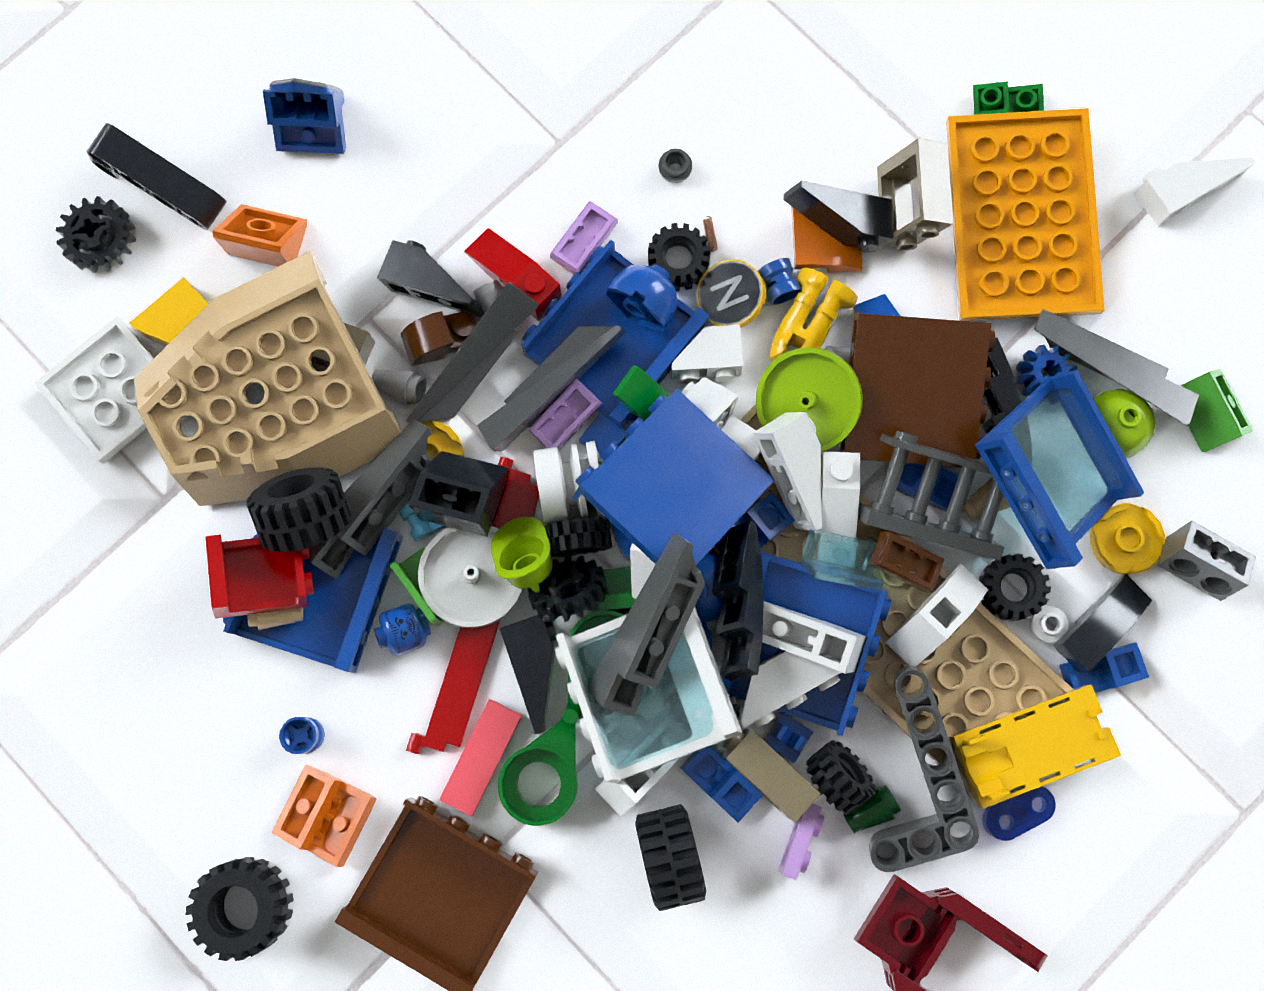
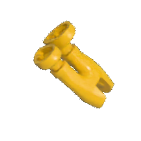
[769,268,858,361]

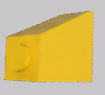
[129,277,209,346]

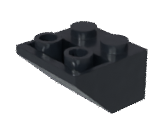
[409,451,510,537]

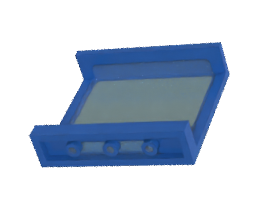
[975,370,1145,570]

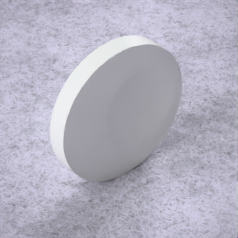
[418,526,523,628]

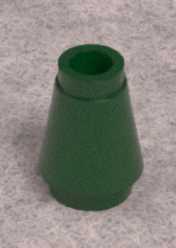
[843,784,902,834]

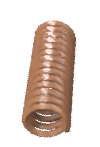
[702,216,718,252]

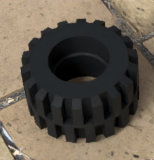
[246,467,351,552]
[635,804,707,912]
[185,857,294,961]

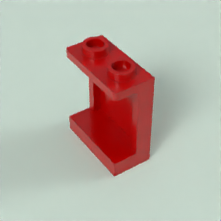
[205,534,314,619]

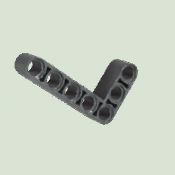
[869,666,980,872]

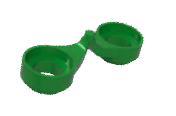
[498,610,624,826]

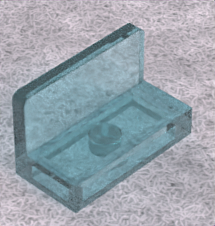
[800,529,883,591]

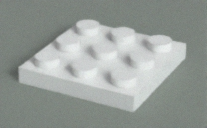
[33,316,155,464]

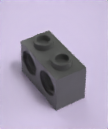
[1157,520,1256,601]

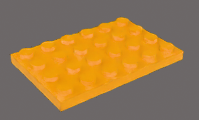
[946,108,1105,321]

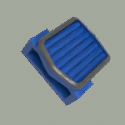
[262,78,346,154]

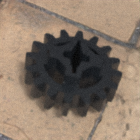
[55,196,137,273]
[527,555,608,622]

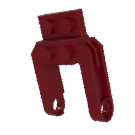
[853,874,1048,991]

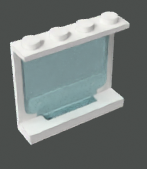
[555,607,743,783]

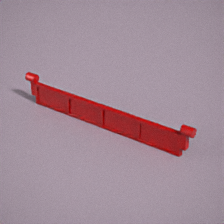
[406,457,539,754]

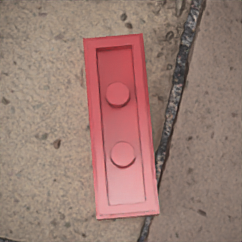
[439,699,523,817]

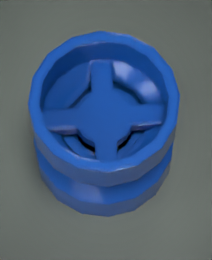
[758,258,802,305]
[279,717,325,754]

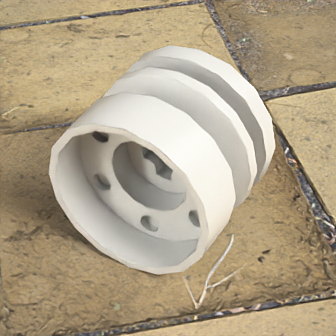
[533,441,604,525]

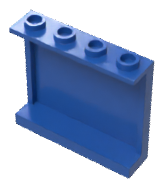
[521,239,710,429]
[572,388,774,565]
[223,528,404,674]
[719,551,892,736]

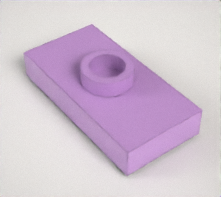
[550,200,618,274]
[528,379,603,450]

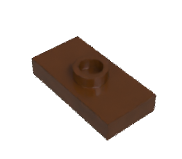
[869,530,944,593]

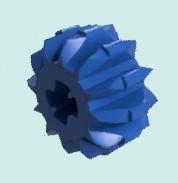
[1015,344,1078,405]

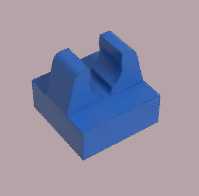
[764,712,814,763]

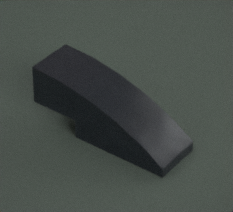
[1053,574,1152,673]

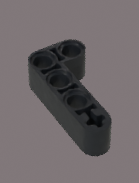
[86,122,227,231]

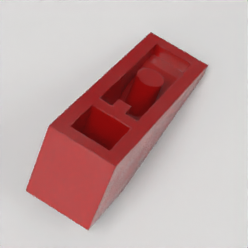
[464,228,562,321]

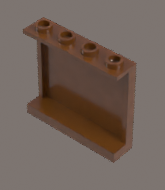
[840,312,995,468]
[334,795,539,991]

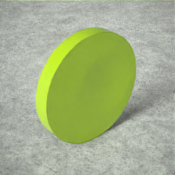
[755,347,863,452]

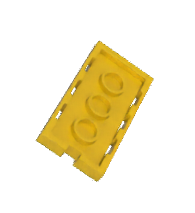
[950,684,1122,809]

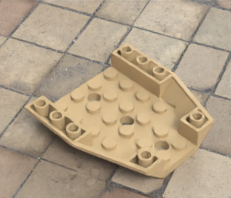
[134,251,402,506]

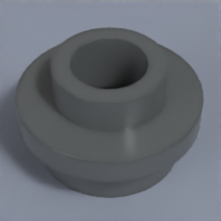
[658,148,693,183]

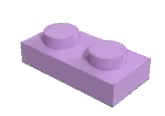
[778,803,824,880]

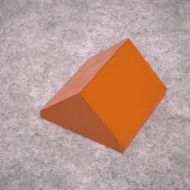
[212,204,307,267]

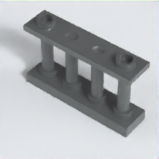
[858,430,1005,561]

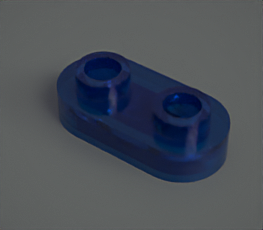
[982,786,1056,841]

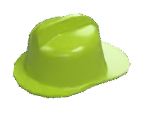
[491,517,553,593]

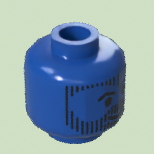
[373,603,431,656]

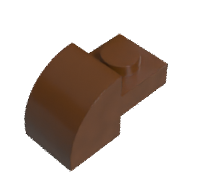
[400,311,477,366]

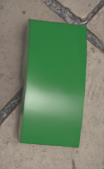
[973,81,1044,115]
[613,365,670,421]

